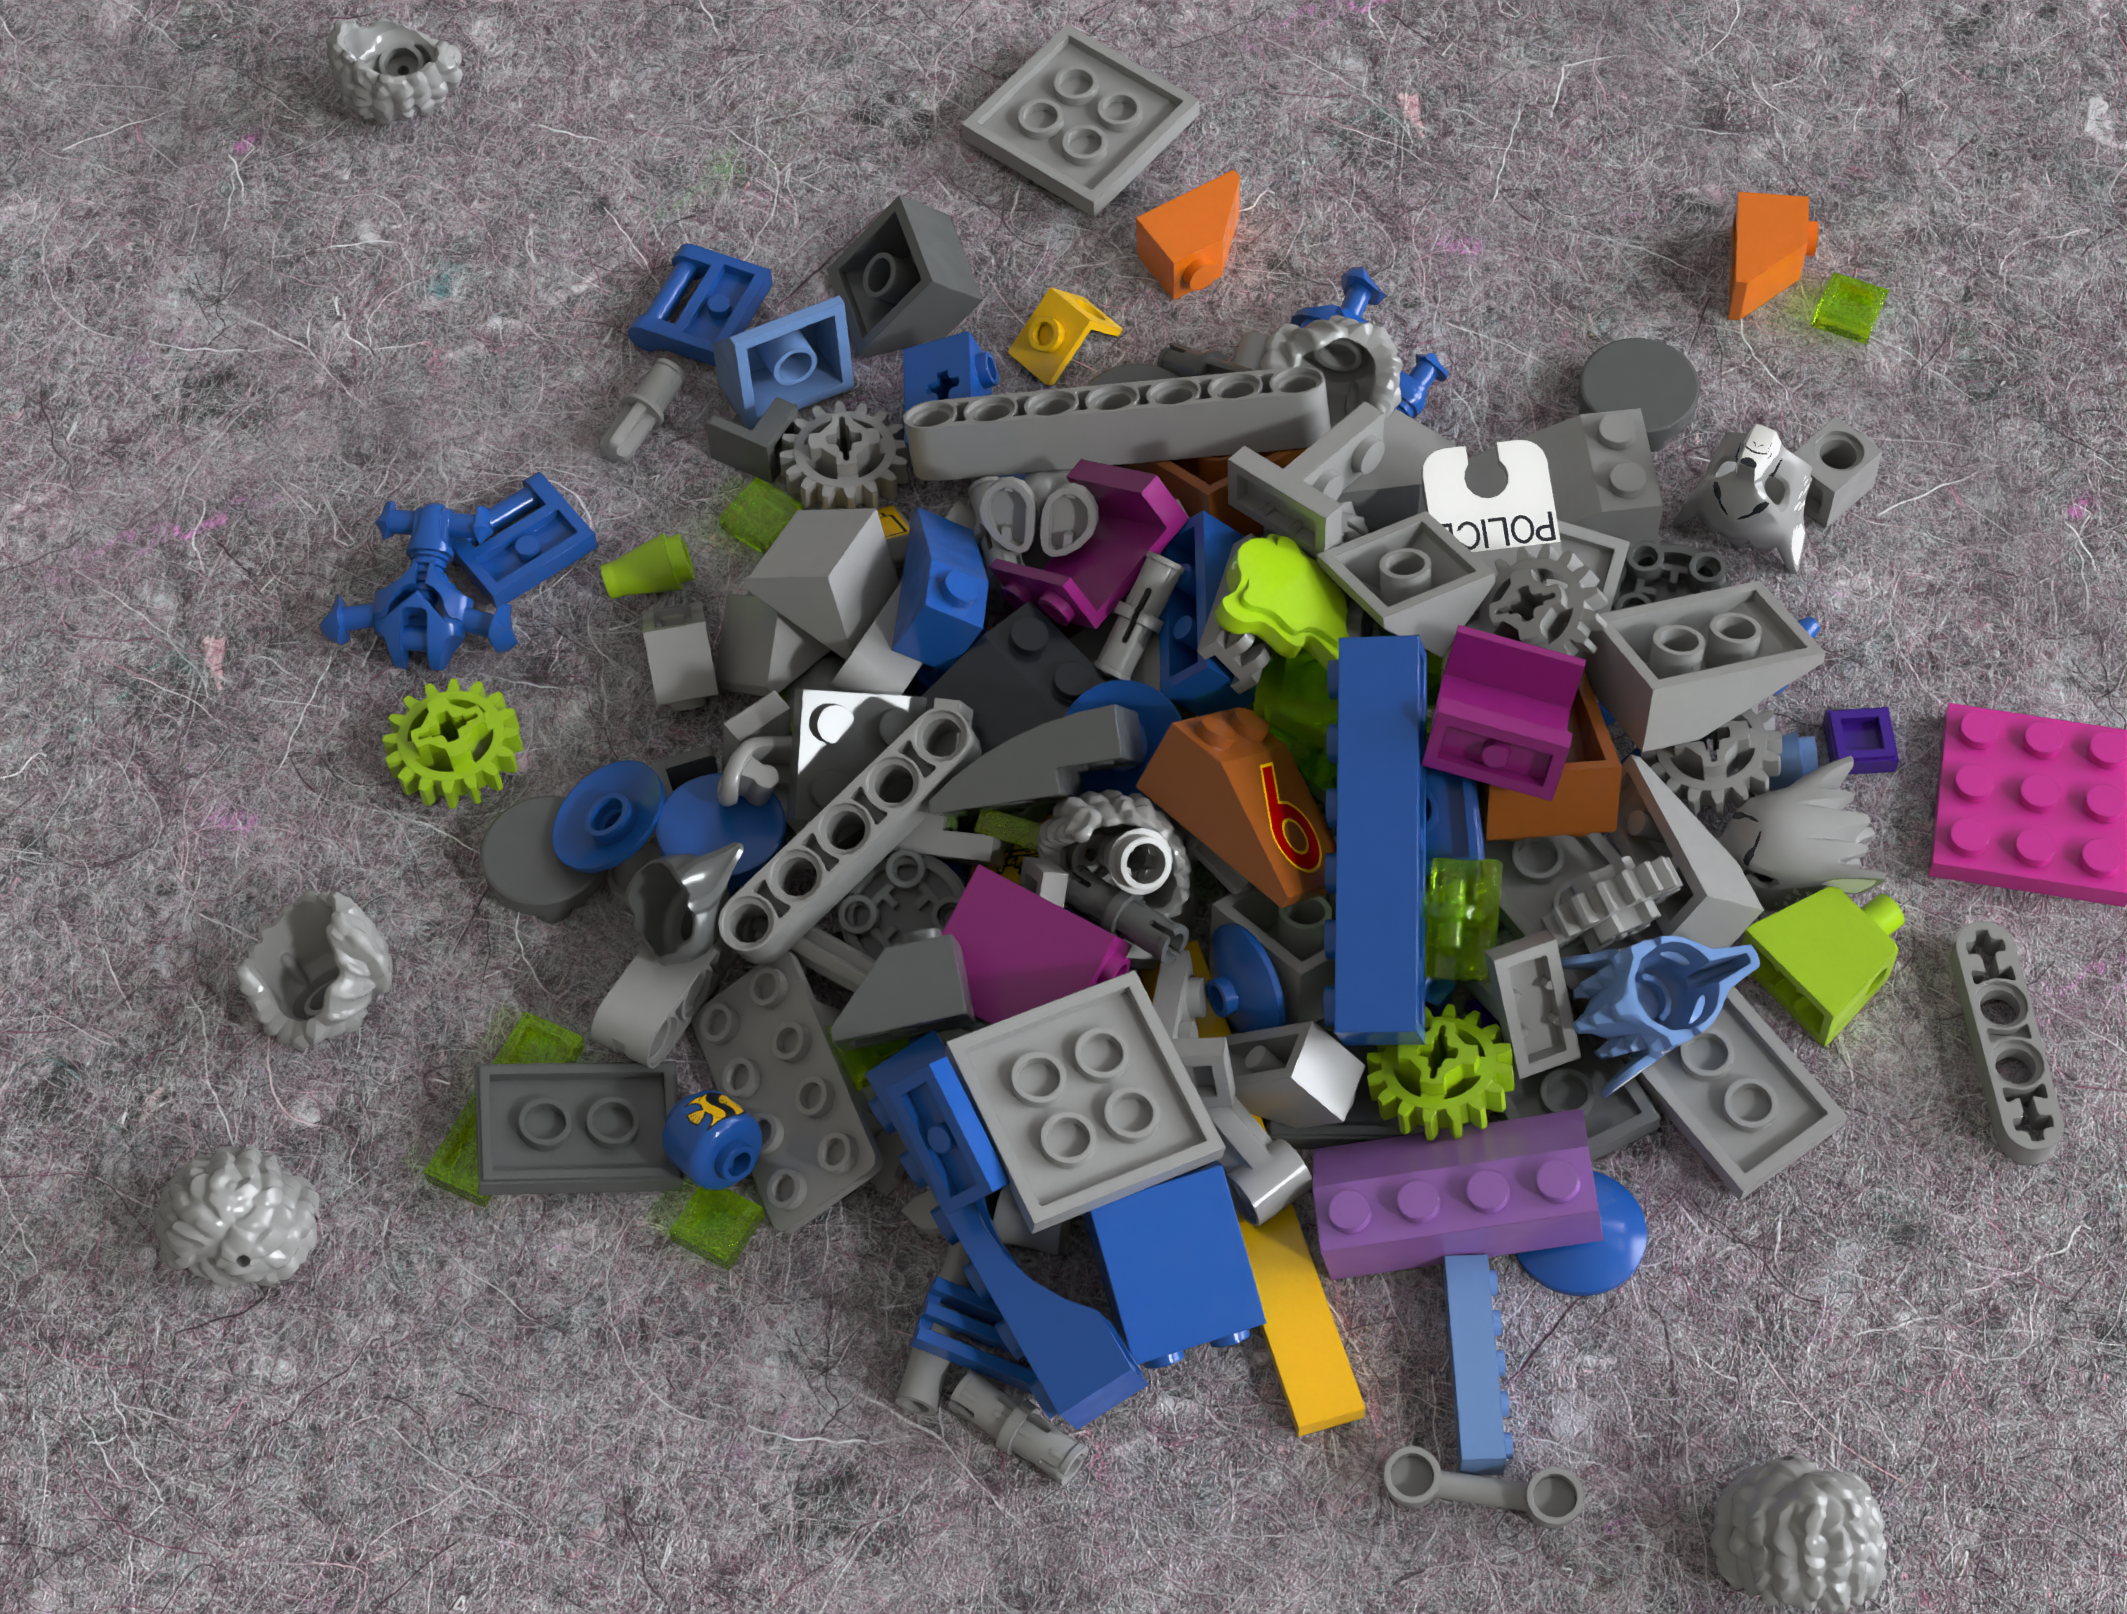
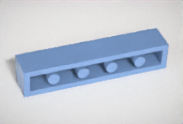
[1442,1254,1513,1476]

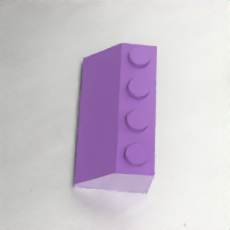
[1313,1109,1604,1280]

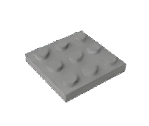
[961,24,1199,218]
[945,970,1226,1234]

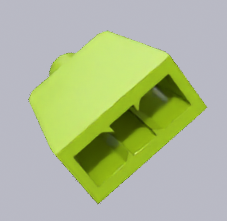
[1741,886,1905,1048]

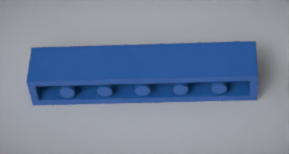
[1323,635,1427,1046]

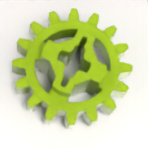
[382,678,523,809]
[1366,1004,1515,1141]

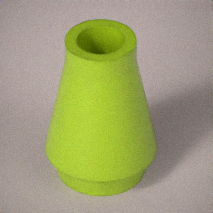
[600,532,695,600]

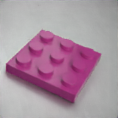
[1928,703,2127,907]

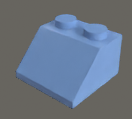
[712,295,854,429]

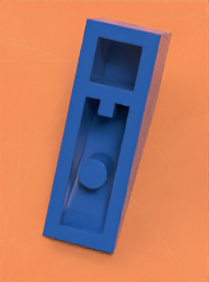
[892,507,989,672]

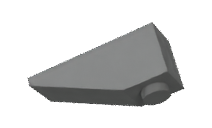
[1610,754,1764,949]

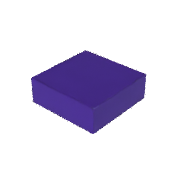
[1822,707,1899,775]

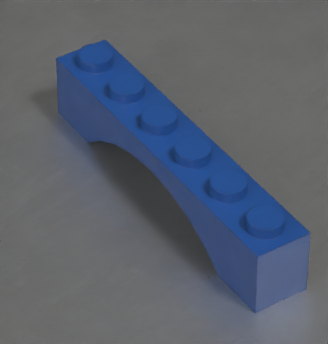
[865,1030,1149,1430]

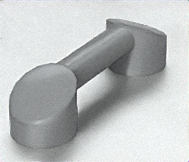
[1383,1446,1584,1529]

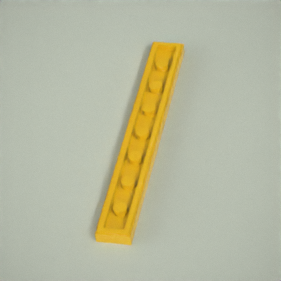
[1141,940,1366,1437]

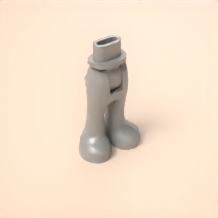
[980,469,1099,557]

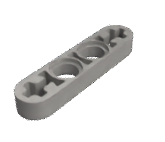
[1950,921,2064,1165]

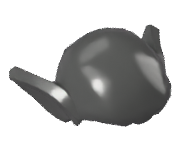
[624,842,744,966]

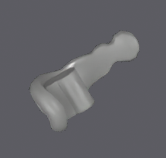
[716,736,792,807]

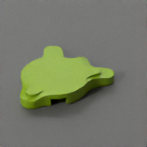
[1214,534,1350,670]

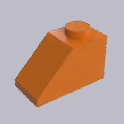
[1136,169,1240,300]
[1728,192,1819,320]

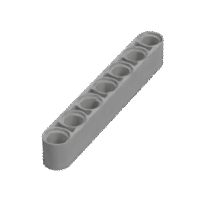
[903,367,1331,481]

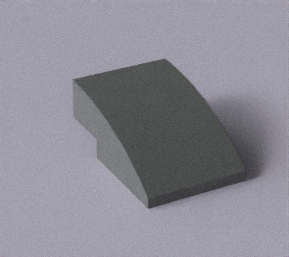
[929,704,1145,818]

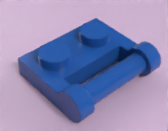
[628,243,773,367]
[452,471,598,610]

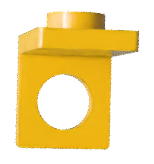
[1008,287,1123,386]

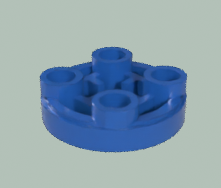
[656,773,787,896]

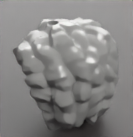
[326,17,463,125]
[1260,315,1403,429]
[1037,789,1192,918]
[235,890,393,1051]
[155,1145,320,1288]
[1710,1454,1887,1614]

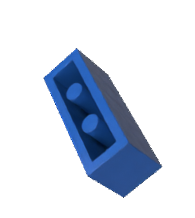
[1159,510,1261,716]

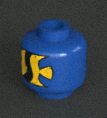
[662,1090,763,1190]

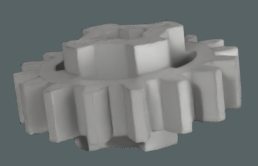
[779,401,911,510]
[1466,544,1608,656]
[1641,704,1782,818]
[1538,856,1684,953]

